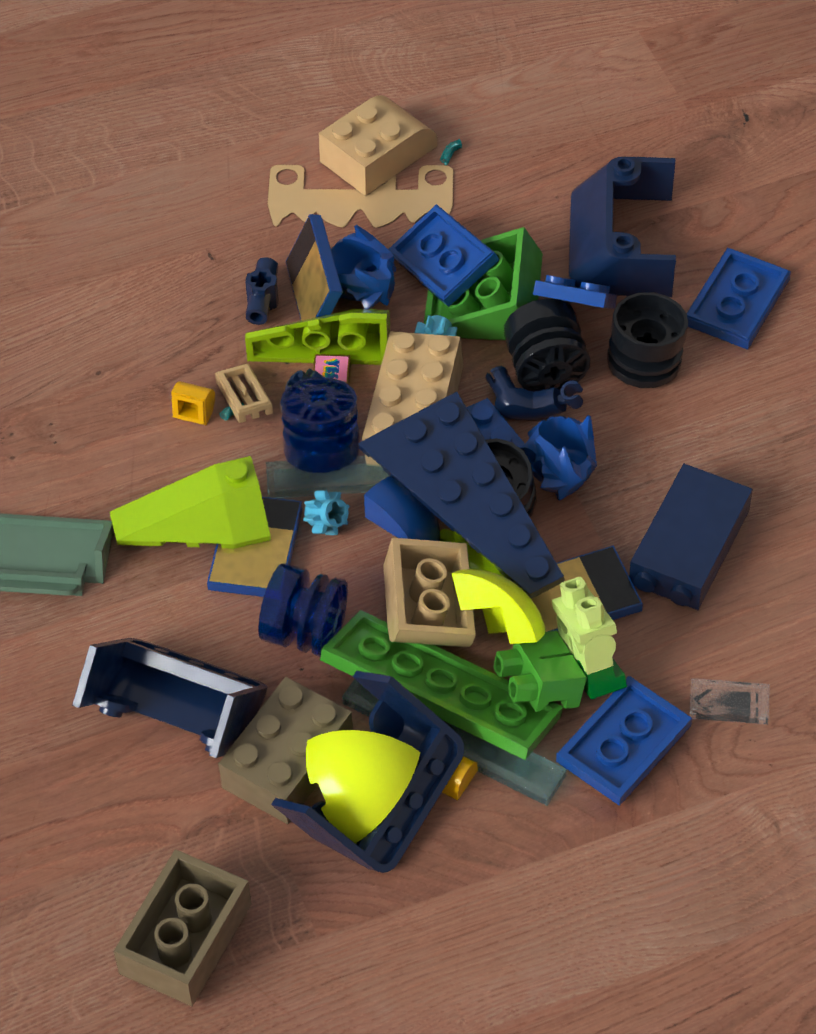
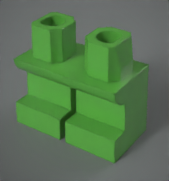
[493,630,587,712]

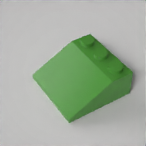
[424,227,543,340]

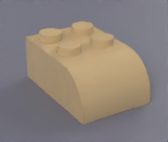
[319,95,438,196]
[383,538,476,647]

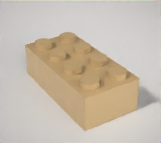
[362,331,464,468]

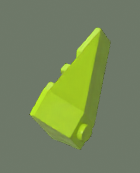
[245,309,390,365]
[110,456,271,549]

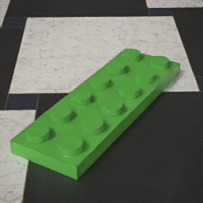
[320,610,563,760]

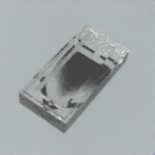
[689,678,770,725]

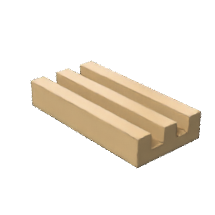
[215,363,273,423]

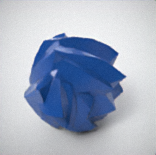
[331,225,396,309]
[521,415,597,500]

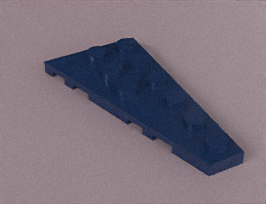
[357,392,565,599]

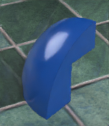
[364,476,440,541]

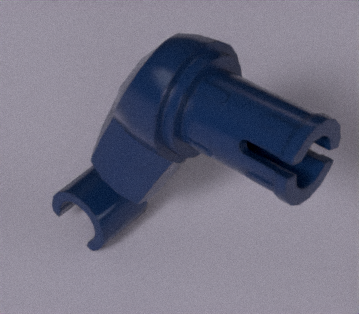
[485,366,583,421]

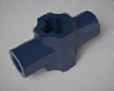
[245,257,279,325]

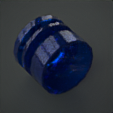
[280,377,360,473]
[258,563,348,657]

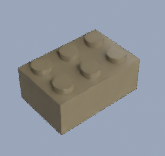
[218,676,353,824]
[113,849,252,1007]

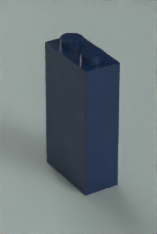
[629,463,753,610]

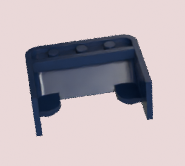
[568,156,676,298]
[72,638,268,758]
[271,671,464,873]

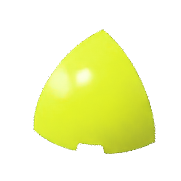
[451,569,546,644]
[306,730,420,844]

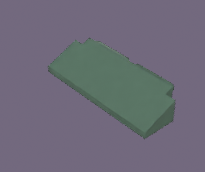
[0,514,114,596]

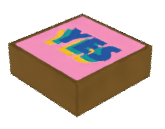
[313,354,351,391]

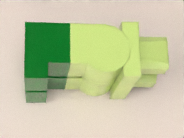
[552,577,627,699]

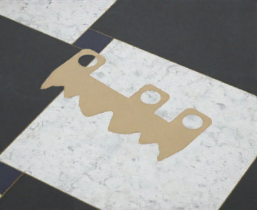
[268,165,453,228]

